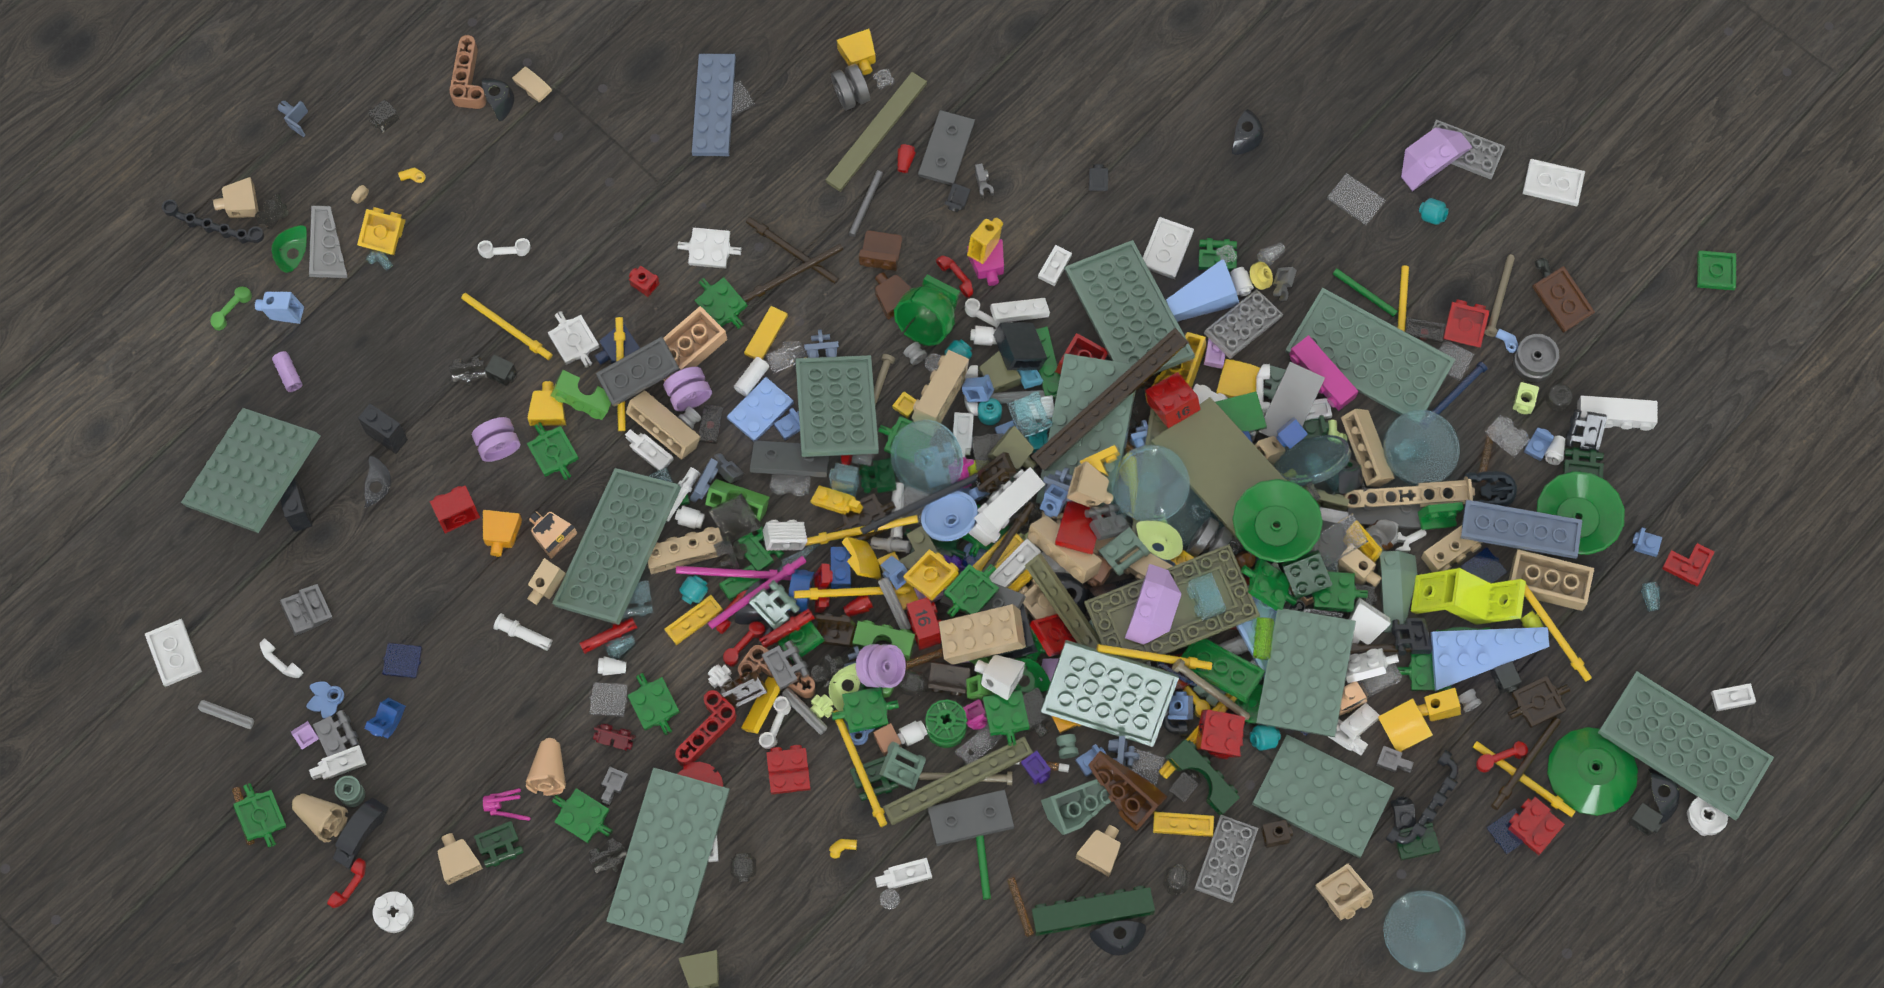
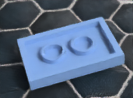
[727,377,794,442]

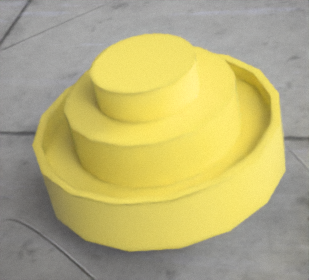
[1250,262,1273,290]

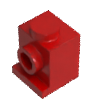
[629,266,660,297]

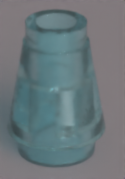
[1640,582,1660,611]
[605,634,636,659]

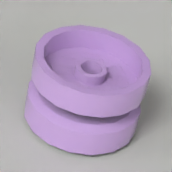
[663,367,712,411]
[471,417,521,462]
[856,644,906,688]

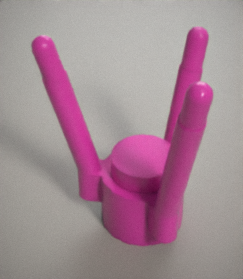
[483,788,531,821]

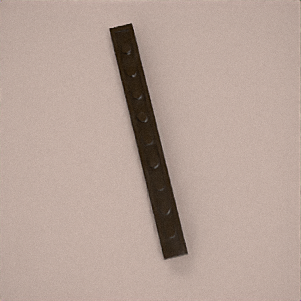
[1031,328,1189,471]

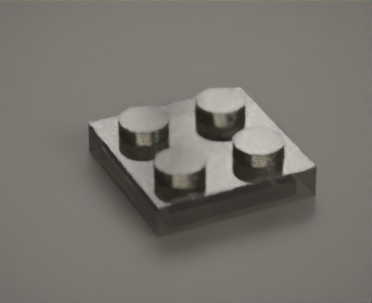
[708,493,762,544]

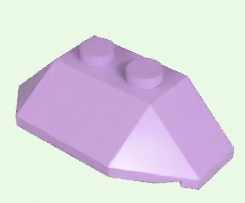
[1401,127,1472,192]
[1125,564,1181,645]

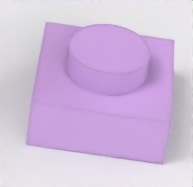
[291,721,319,749]

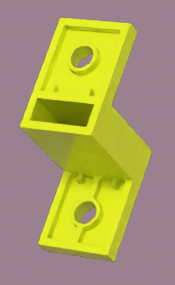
[1411,568,1526,625]

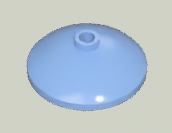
[921,491,978,541]

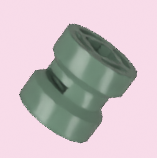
[1056,734,1079,759]

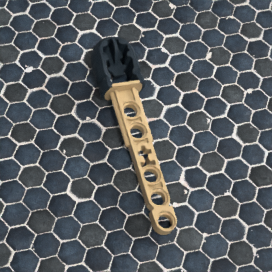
[1344,471,1517,508]

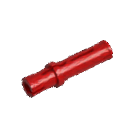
[759,608,815,649]
[580,617,637,654]

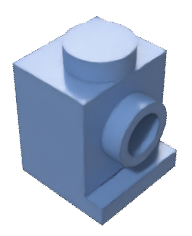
[962,375,994,402]
[1040,484,1068,517]
[880,556,908,590]
[1168,692,1193,720]

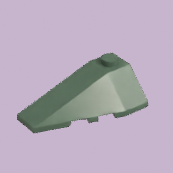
[1377,551,1417,633]
[1041,779,1111,835]

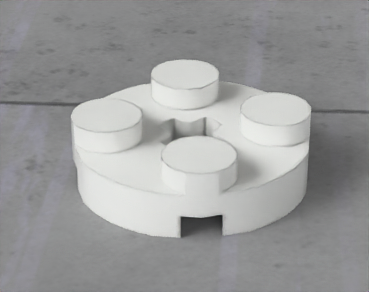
[1687,797,1729,836]
[373,892,414,933]

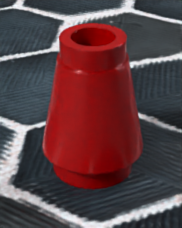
[897,144,916,173]
[843,595,873,617]

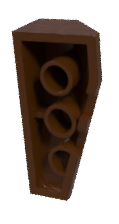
[1088,751,1167,831]

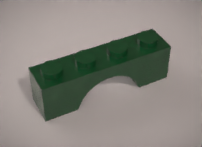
[1165,739,1240,815]

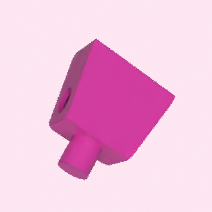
[967,239,1004,286]

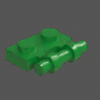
[1198,238,1237,271]
[735,525,785,571]

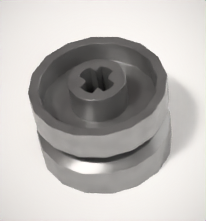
[831,64,870,110]
[1513,334,1559,382]
[1187,517,1233,557]

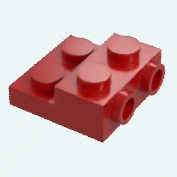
[1443,300,1489,348]
[766,745,811,795]
[1508,797,1565,855]

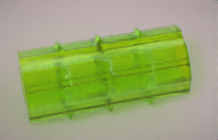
[1253,617,1274,660]

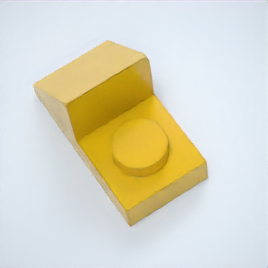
[1080,445,1121,476]

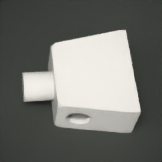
[1349,598,1391,645]
[974,655,1025,700]

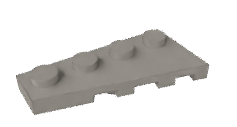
[309,206,347,278]

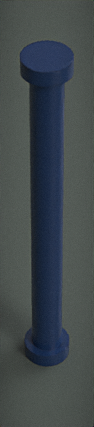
[1419,362,1488,430]

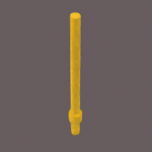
[461,293,553,360]
[614,317,626,431]
[805,515,919,546]
[1524,584,1592,682]
[794,586,910,600]
[1096,644,1212,670]
[1473,741,1576,817]

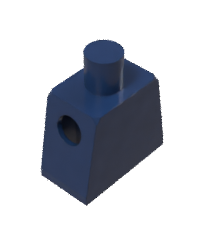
[594,323,640,365]

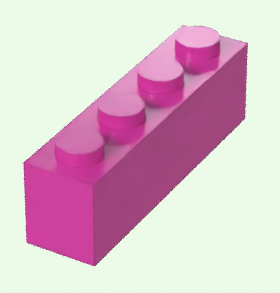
[1289,335,1358,411]

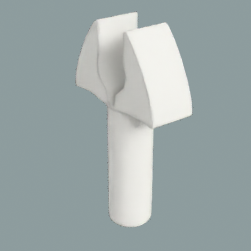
[1395,529,1427,553]

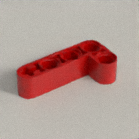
[675,690,736,767]

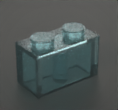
[829,463,860,497]
[1187,573,1226,621]

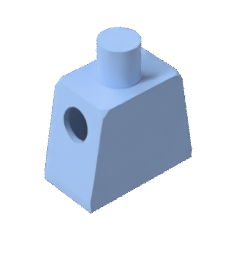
[255,292,304,324]

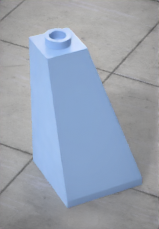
[1166,259,1239,322]

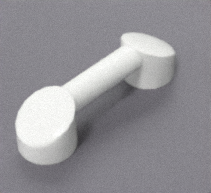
[478,238,531,258]
[964,298,1013,329]
[1256,364,1270,416]
[964,365,978,416]
[260,638,303,678]
[759,696,791,749]

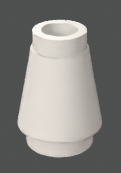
[1545,436,1565,465]
[598,656,626,676]

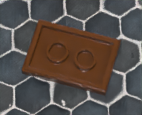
[1532,266,1595,333]

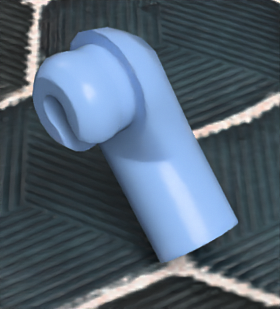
[1496,329,1518,353]

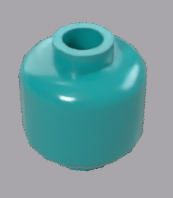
[1419,198,1448,225]
[944,339,972,359]
[978,398,1002,425]
[679,575,708,604]
[1250,725,1281,751]

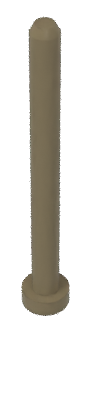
[1484,254,1515,337]
[874,354,895,406]
[1172,659,1250,720]
[918,771,1012,785]

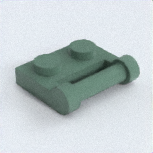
[1099,527,1150,577]
[879,741,926,790]

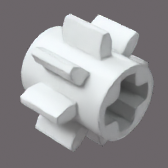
[708,664,732,689]

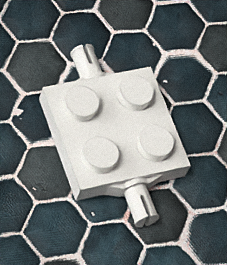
[678,228,742,269]
[548,312,599,368]
[1346,648,1399,683]

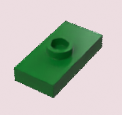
[719,564,760,601]

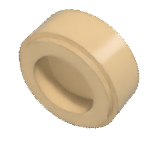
[351,185,369,204]

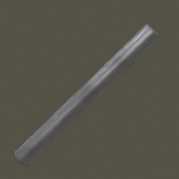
[849,170,883,237]

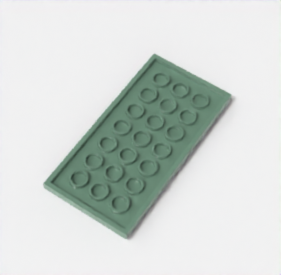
[1065,240,1195,375]
[1285,288,1456,424]
[1036,354,1136,515]
[552,468,681,625]
[1598,671,1774,820]
[606,768,730,944]

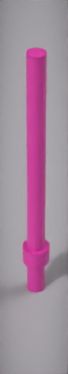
[707,556,806,629]
[676,566,792,580]

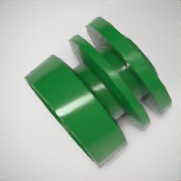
[925,700,967,748]

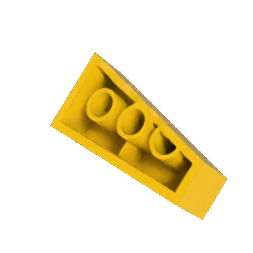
[1146,332,1207,403]

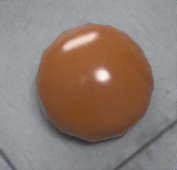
[1234,550,1256,570]

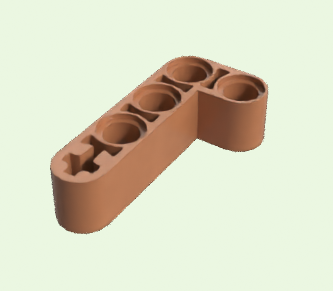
[450,35,487,109]
[738,645,816,699]

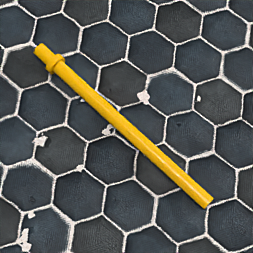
[1398,266,1409,332]
[833,710,887,827]

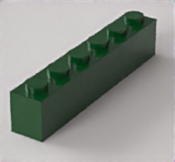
[1031,886,1155,936]

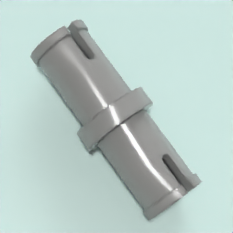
[871,537,911,553]

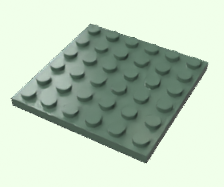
[181,408,320,533]

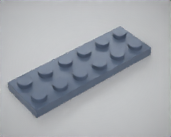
[692,54,736,156]
[1460,500,1582,559]

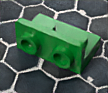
[1418,502,1463,530]

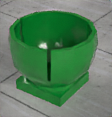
[894,274,960,346]

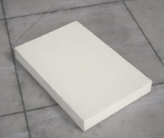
[1522,159,1585,206]
[1143,217,1194,279]
[145,619,202,687]

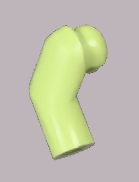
[1328,420,1348,445]

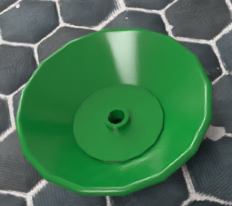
[1537,471,1625,555]
[1232,479,1323,563]
[1547,727,1638,816]

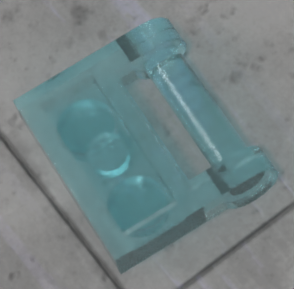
[1007,392,1053,437]

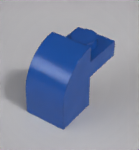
[788,570,814,612]
[364,698,406,738]

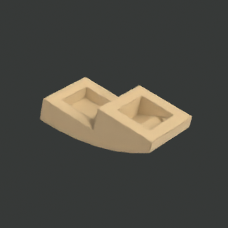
[512,67,552,102]

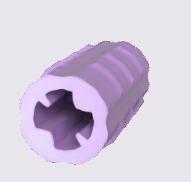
[272,351,302,392]

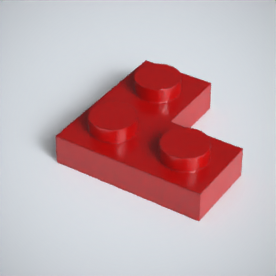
[1662,543,1714,586]
[814,564,833,613]

